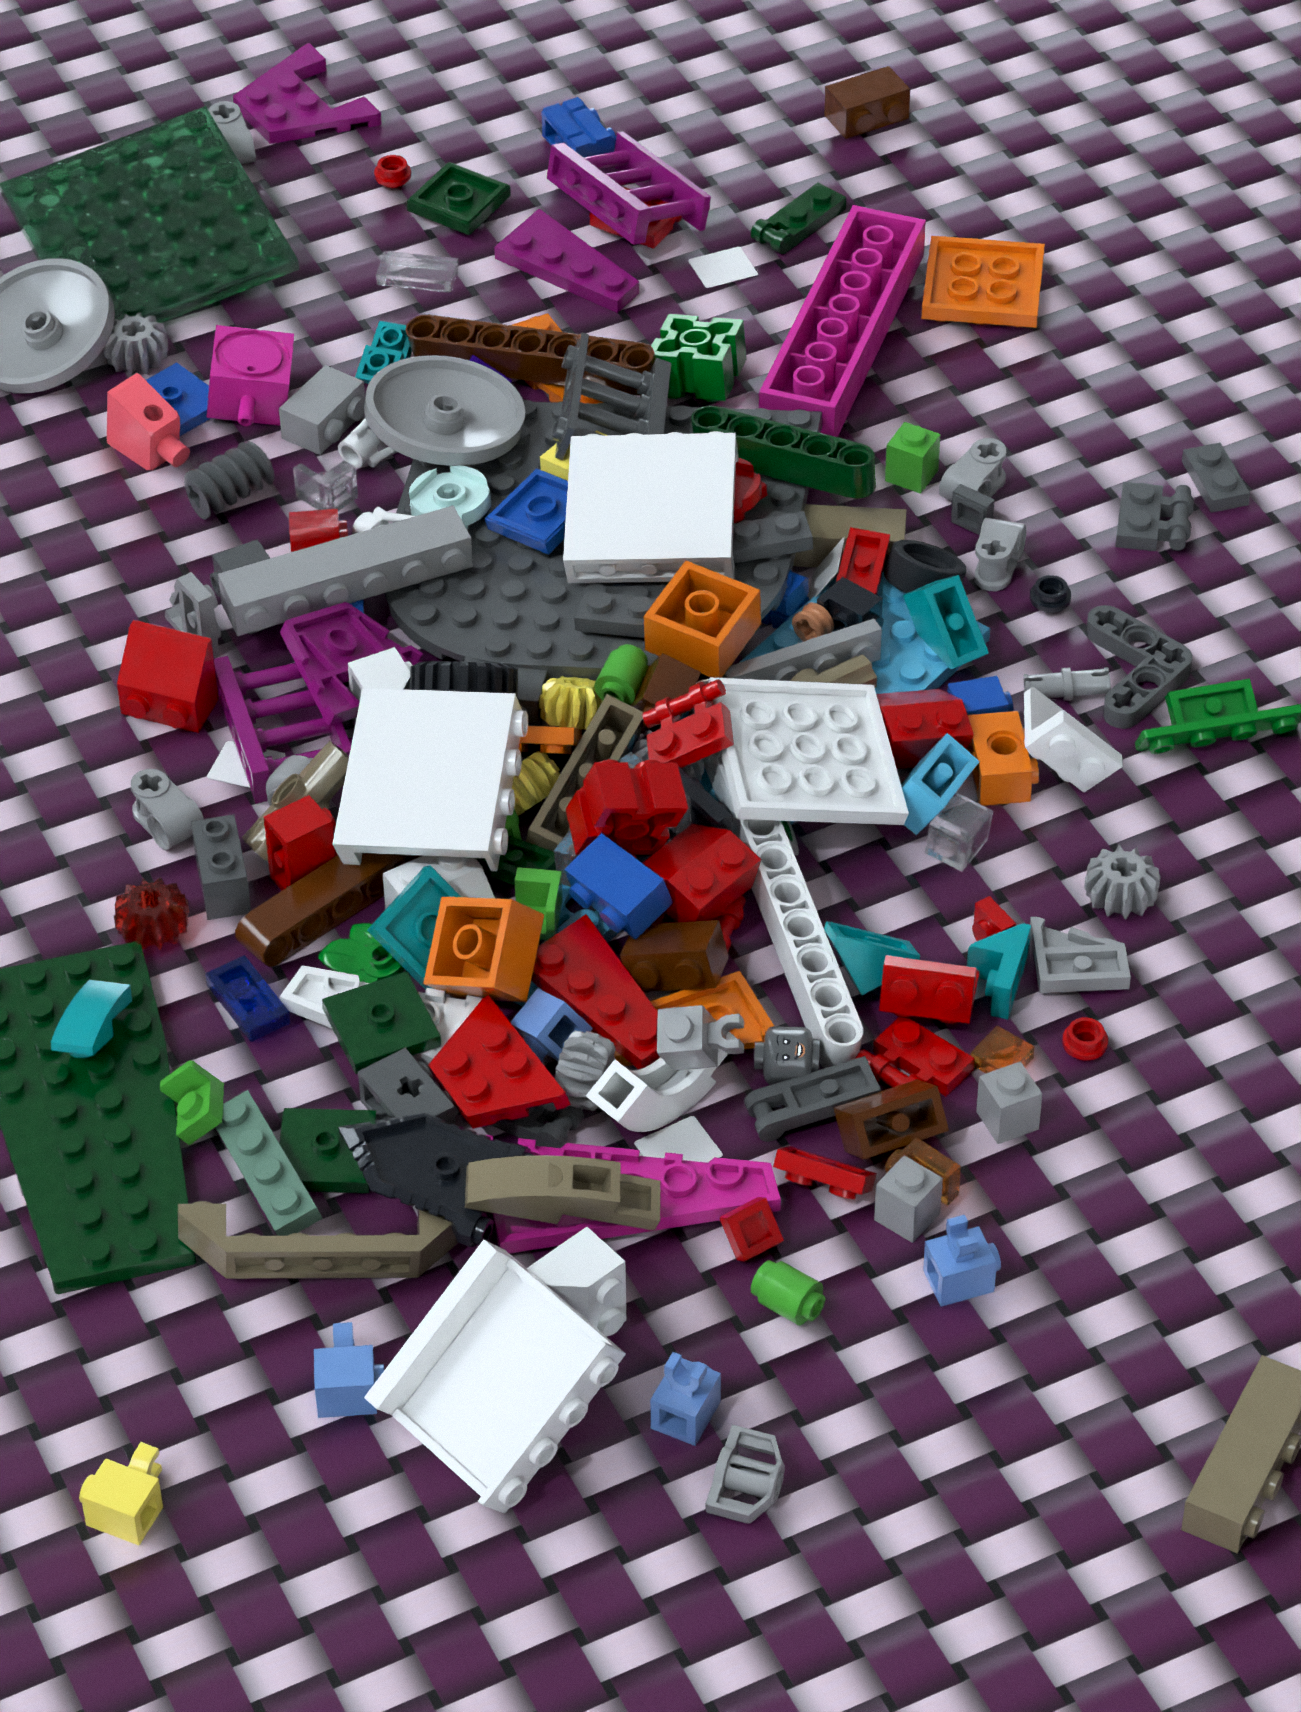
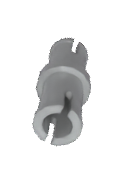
[1023,667,1111,701]

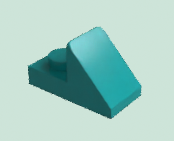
[967,923,1032,1020]

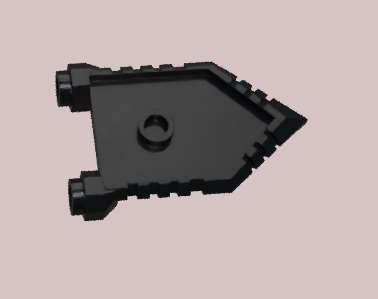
[338,1113,536,1247]

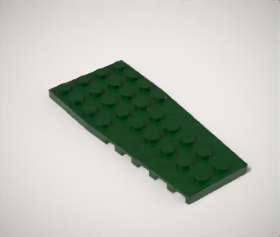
[0,941,197,1294]

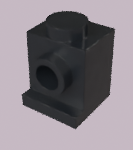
[817,577,884,632]

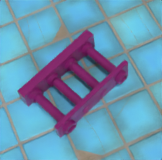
[547,131,711,245]
[214,656,353,804]

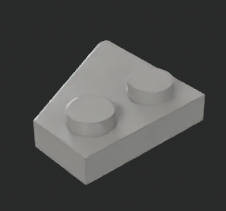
[165,572,221,659]
[1030,917,1131,993]

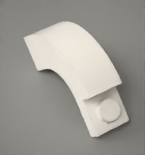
[586,1032,737,1132]

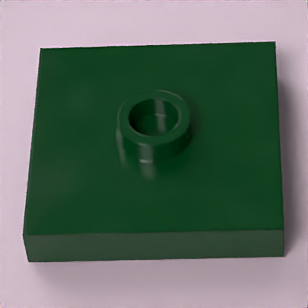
[407,162,511,235]
[322,971,441,1074]
[279,1108,377,1193]

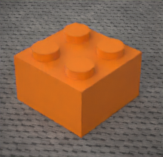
[643,560,761,678]
[423,897,545,1002]

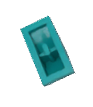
[824,921,920,995]

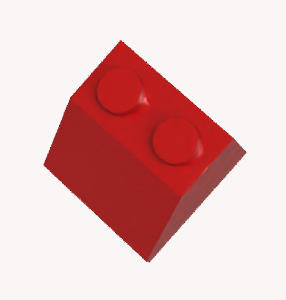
[117,620,219,733]
[876,689,974,769]
[643,824,762,922]

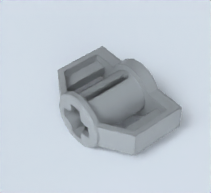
[705,1424,785,1524]

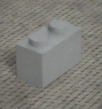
[279,365,365,455]

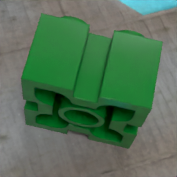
[651,314,747,402]

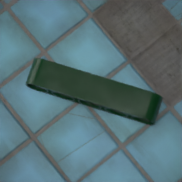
[691,406,876,499]

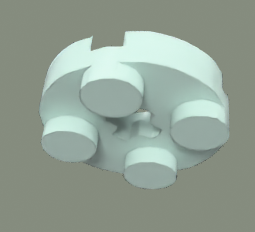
[409,465,492,529]

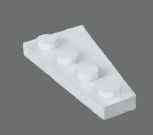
[280,966,483,1068]

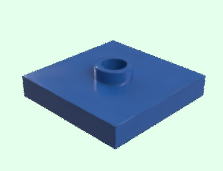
[146,362,211,436]
[485,468,568,555]

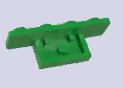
[1135,678,1301,754]

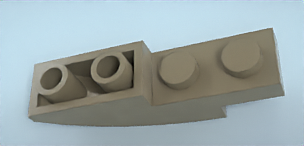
[465,1155,660,1231]

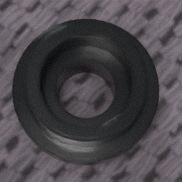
[1030,575,1071,613]

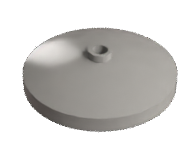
[0,259,115,393]
[364,355,525,466]

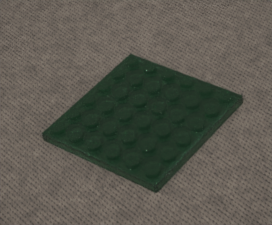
[0,106,299,323]

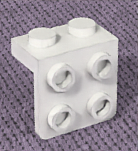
[1024,687,1122,792]

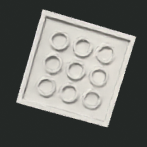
[708,677,909,825]

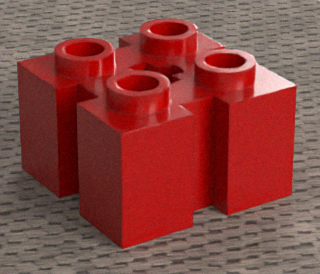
[565,759,689,855]

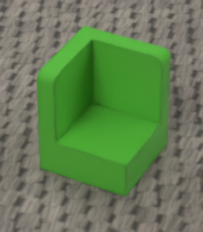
[515,867,563,940]

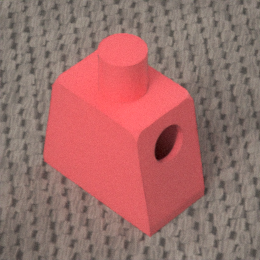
[107,373,190,470]

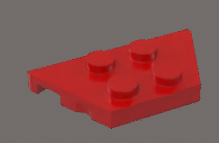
[428,995,571,1129]

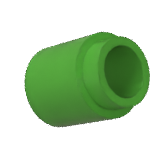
[594,644,648,705]
[751,1260,826,1326]

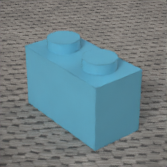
[901,733,980,835]

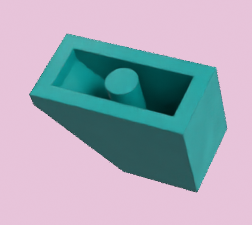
[903,575,989,669]

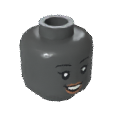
[754,1026,820,1085]

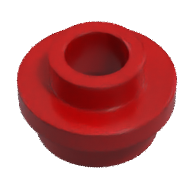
[374,155,411,188]
[1062,1017,1108,1060]

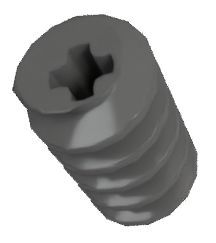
[184,441,275,520]

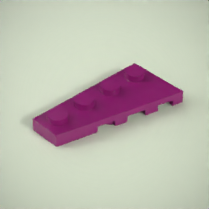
[494,209,639,313]

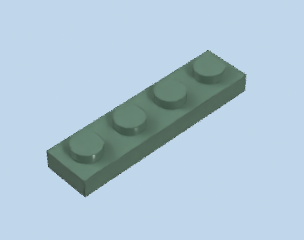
[215,1090,323,1236]

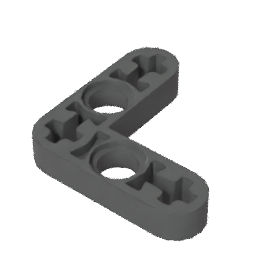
[1086,605,1193,729]

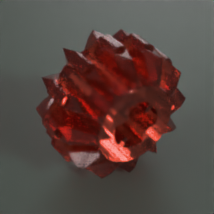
[113,877,190,951]

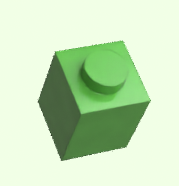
[885,422,941,494]

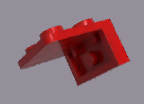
[879,955,979,1024]

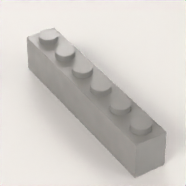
[218,505,473,636]

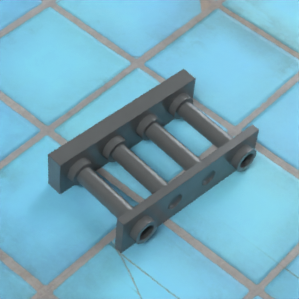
[551,332,671,460]

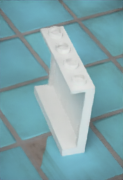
[563,431,739,583]
[333,688,528,871]
[364,1240,626,1514]

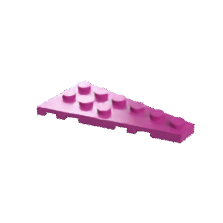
[477,1134,781,1253]

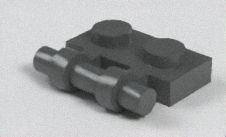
[1115,482,1194,551]

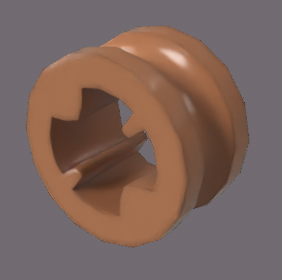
[792,602,834,642]

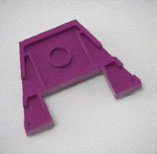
[233,43,382,144]
[280,602,423,726]

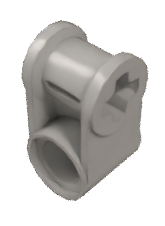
[208,101,256,169]
[939,438,1006,501]
[974,517,1027,591]
[131,769,204,850]

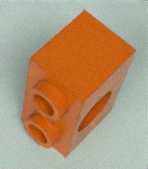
[967,711,1039,806]

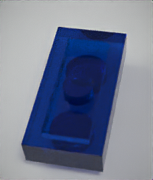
[205,955,290,1042]

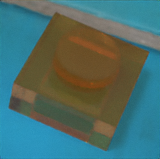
[971,1025,1035,1073]

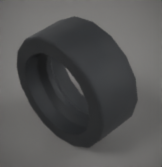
[884,540,966,593]

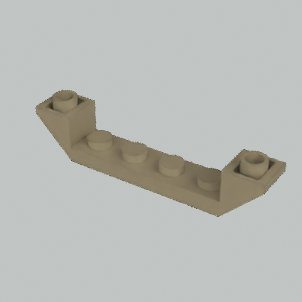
[178,1201,458,1279]

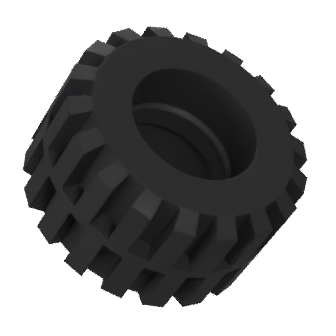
[410,661,518,698]

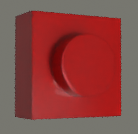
[972,896,1016,941]
[719,1197,784,1262]

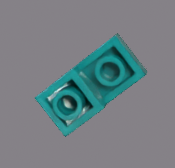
[355,321,412,384]
[50,980,132,1058]

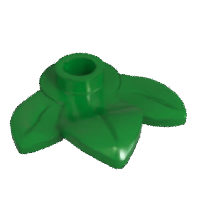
[318,923,404,983]

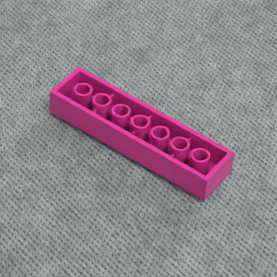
[759,205,926,437]

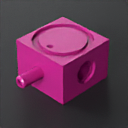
[207,325,294,426]

